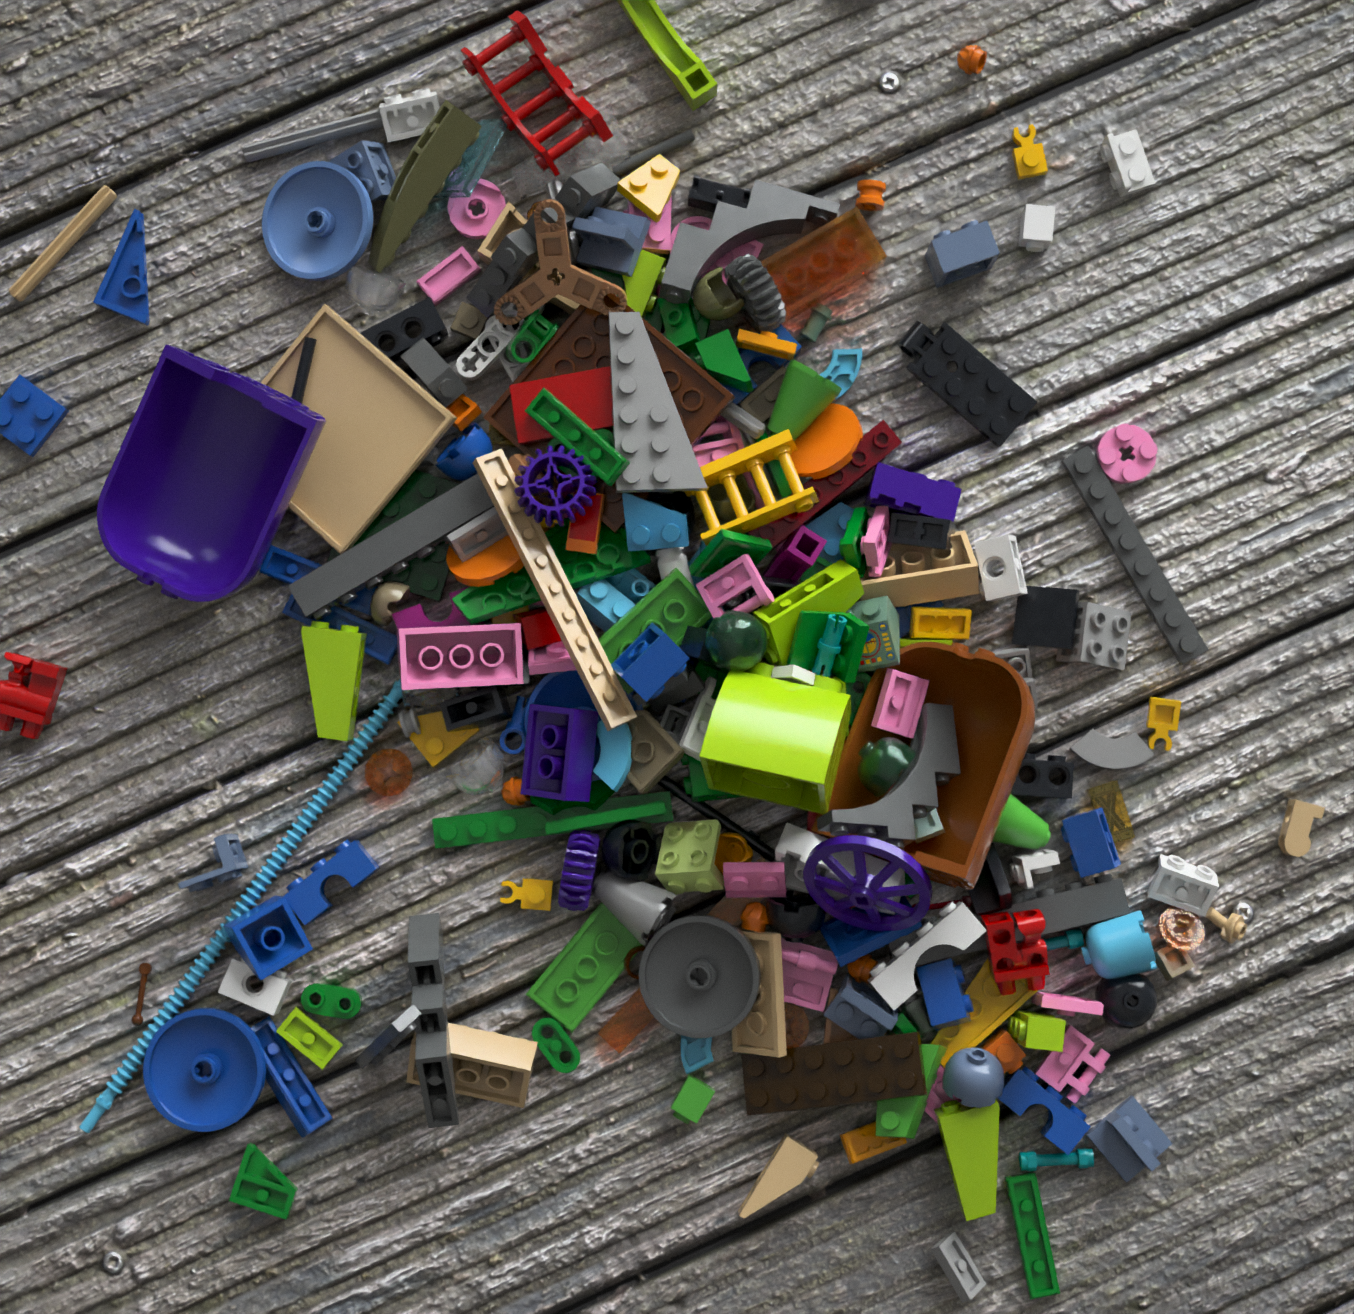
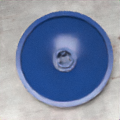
[143,1008,266,1132]

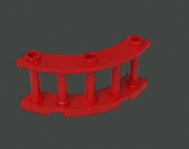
[460,10,613,177]

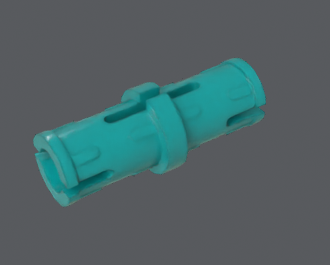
[812,614,847,677]

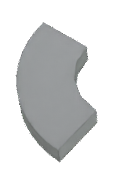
[1069,729,1155,769]

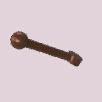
[131,963,152,1026]

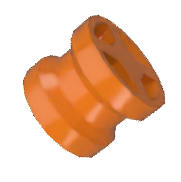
[855,180,886,211]

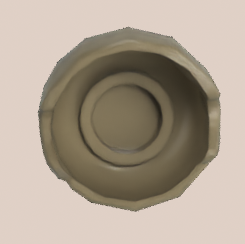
[370,581,410,626]

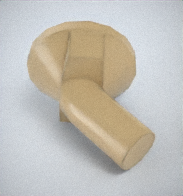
[1205,907,1247,944]

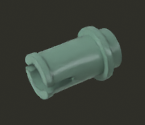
[799,303,832,343]

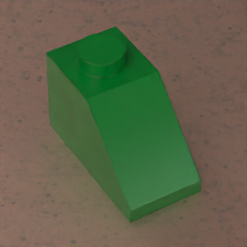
[694,329,754,393]

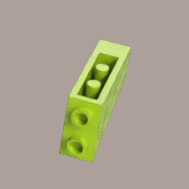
[753,559,864,666]
[301,620,367,741]
[934,1099,1000,1221]

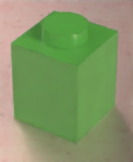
[671,1074,715,1124]

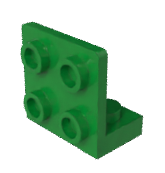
[786,610,870,683]

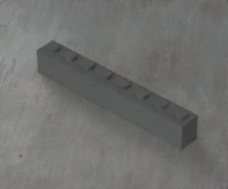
[288,473,494,620]
[887,873,1130,966]

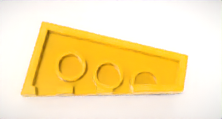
[930,958,1038,1068]

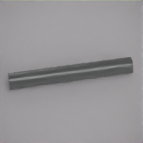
[612,129,695,177]

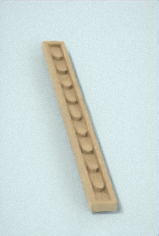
[473,449,637,731]

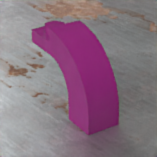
[761,525,827,580]

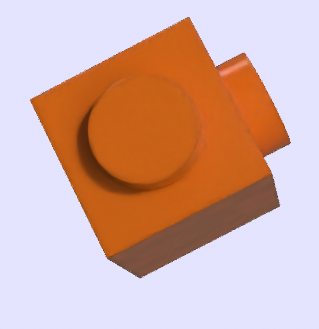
[979,1029,1027,1074]

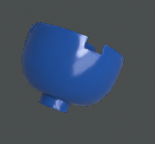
[435,422,493,481]

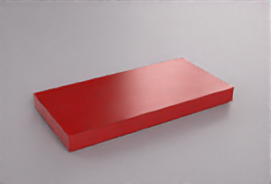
[509,366,613,445]

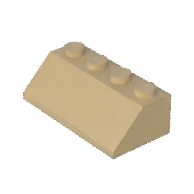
[858,530,979,607]
[406,1023,538,1108]

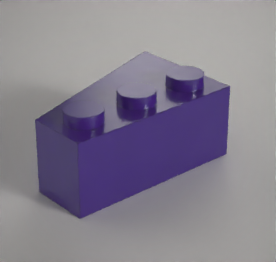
[864,462,962,522]

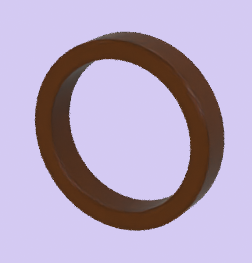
[624,945,646,979]

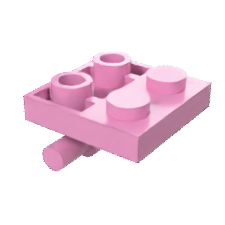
[781,937,838,1012]

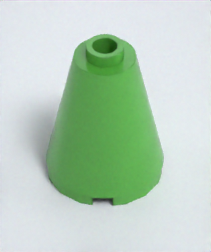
[767,359,842,441]
[992,793,1051,850]

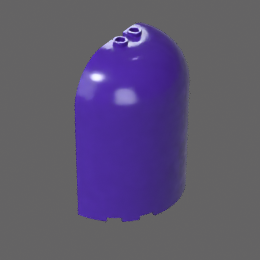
[97,344,326,602]

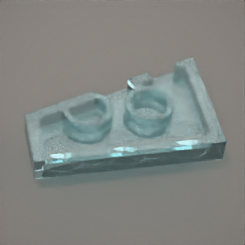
[433,119,507,198]

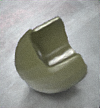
[693,267,745,321]
[707,474,756,523]

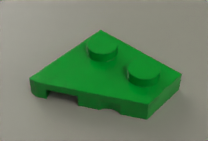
[229,1143,298,1220]

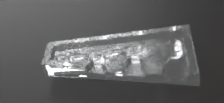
[511,103,630,200]

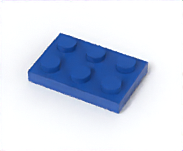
[820,896,922,967]

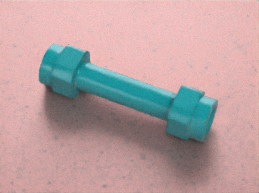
[1016,928,1084,951]
[1019,1148,1094,1171]

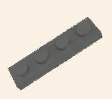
[355,1004,422,1069]

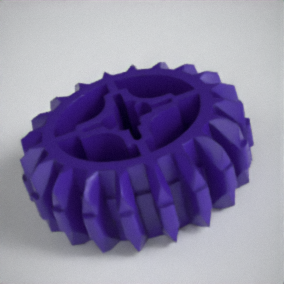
[514,445,597,527]
[558,830,600,911]

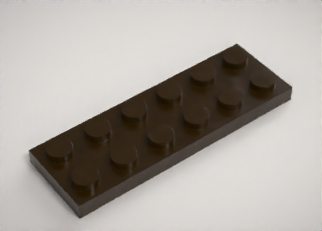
[741,1032,927,1116]

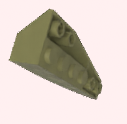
[368,100,482,273]

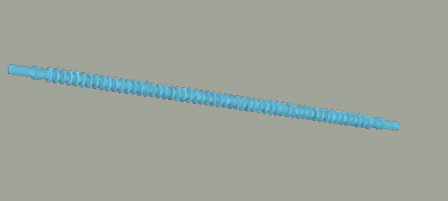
[79,679,409,1133]

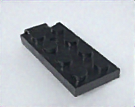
[897,321,1037,447]

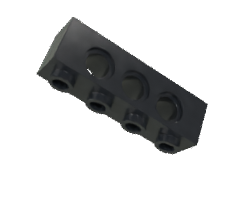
[360,297,449,362]

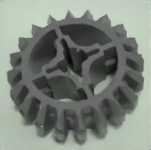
[725,254,786,333]

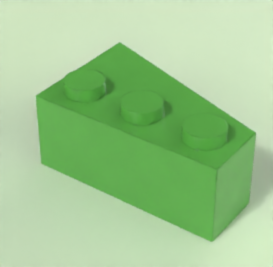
[876,1044,947,1139]

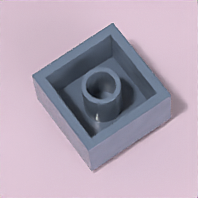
[925,220,1000,288]

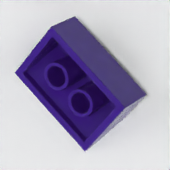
[520,704,598,802]

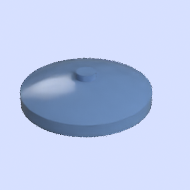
[262,161,373,281]

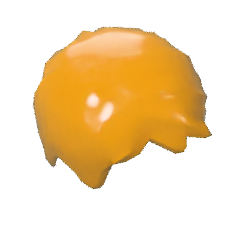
[714,832,753,875]

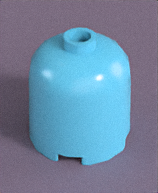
[1081,910,1157,979]

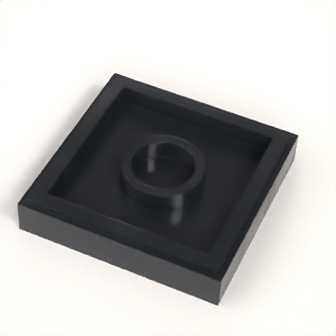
[1012,586,1080,650]

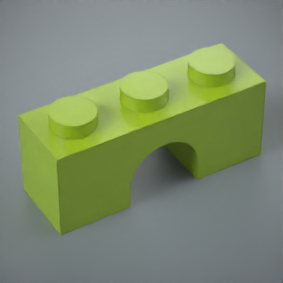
[1007,1010,1066,1052]

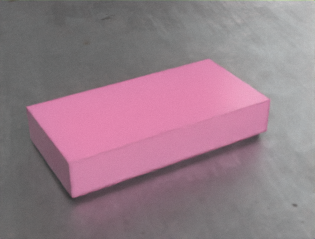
[416,246,481,306]

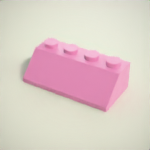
[397,623,524,690]

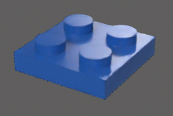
[0,374,69,457]

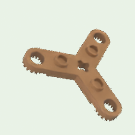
[494,199,627,325]

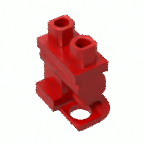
[0,652,68,739]
[981,909,1050,995]

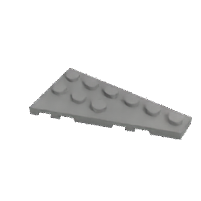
[608,312,708,493]

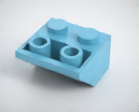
[576,568,656,632]

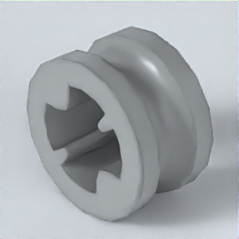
[398,708,421,738]

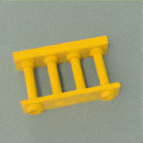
[684,429,819,546]

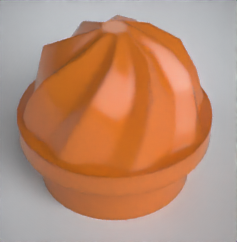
[957,45,987,75]
[501,776,530,806]
[740,902,769,932]
[848,954,878,984]

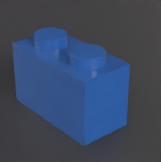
[1061,807,1121,878]
[916,958,974,1030]

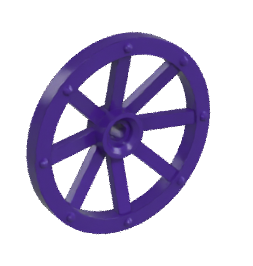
[803,835,933,931]

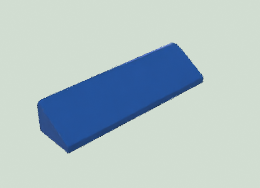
[250,1016,333,1138]

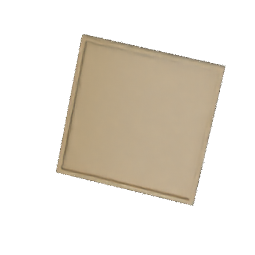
[261,304,457,554]

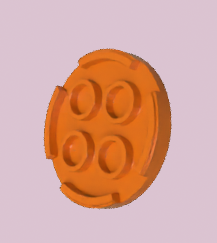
[778,403,863,480]
[446,534,524,587]

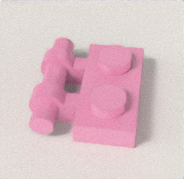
[1034,1024,1111,1104]

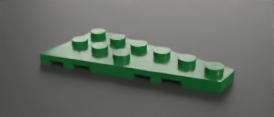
[452,518,651,625]

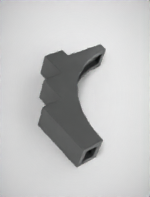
[467,162,621,318]
[817,703,961,850]

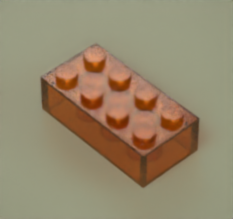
[761,207,887,324]

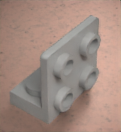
[1056,602,1131,670]

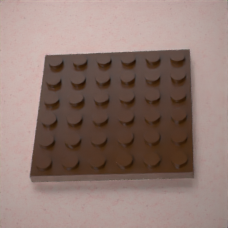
[483,293,735,534]

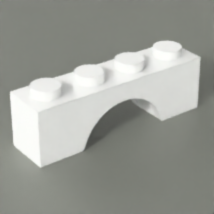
[867,901,987,1010]

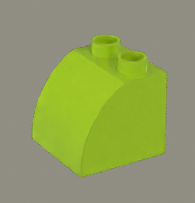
[699,662,851,815]

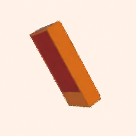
[565,490,605,554]

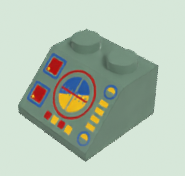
[846,595,900,673]

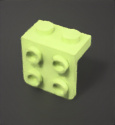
[655,819,725,894]

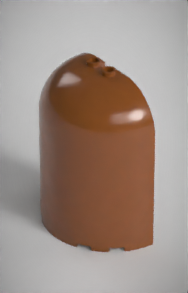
[811,642,1035,890]

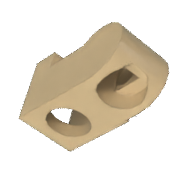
[1278,799,1325,857]

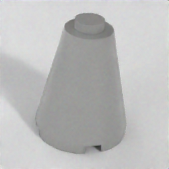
[593,870,680,947]

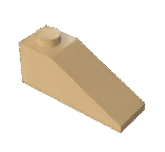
[738,1133,819,1219]

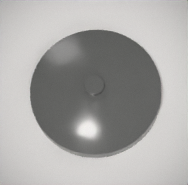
[639,915,761,1038]

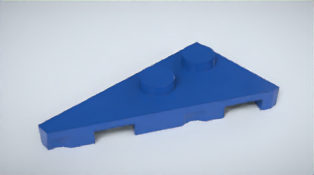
[93,209,150,326]

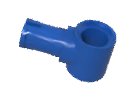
[500,696,529,755]

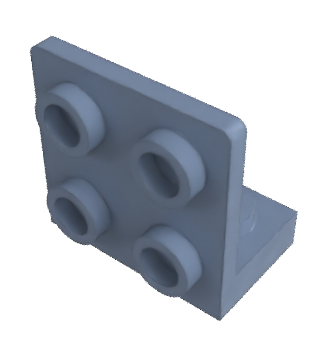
[328,140,396,203]
[177,834,249,893]

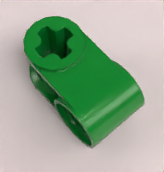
[506,309,559,364]

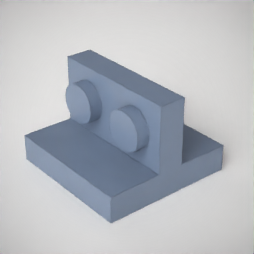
[572,207,651,277]
[823,973,898,1039]
[1086,1095,1173,1183]

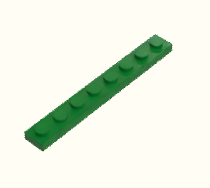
[432,791,673,849]

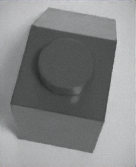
[400,337,468,408]

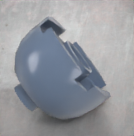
[942,1047,1004,1108]

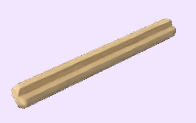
[9,185,117,302]

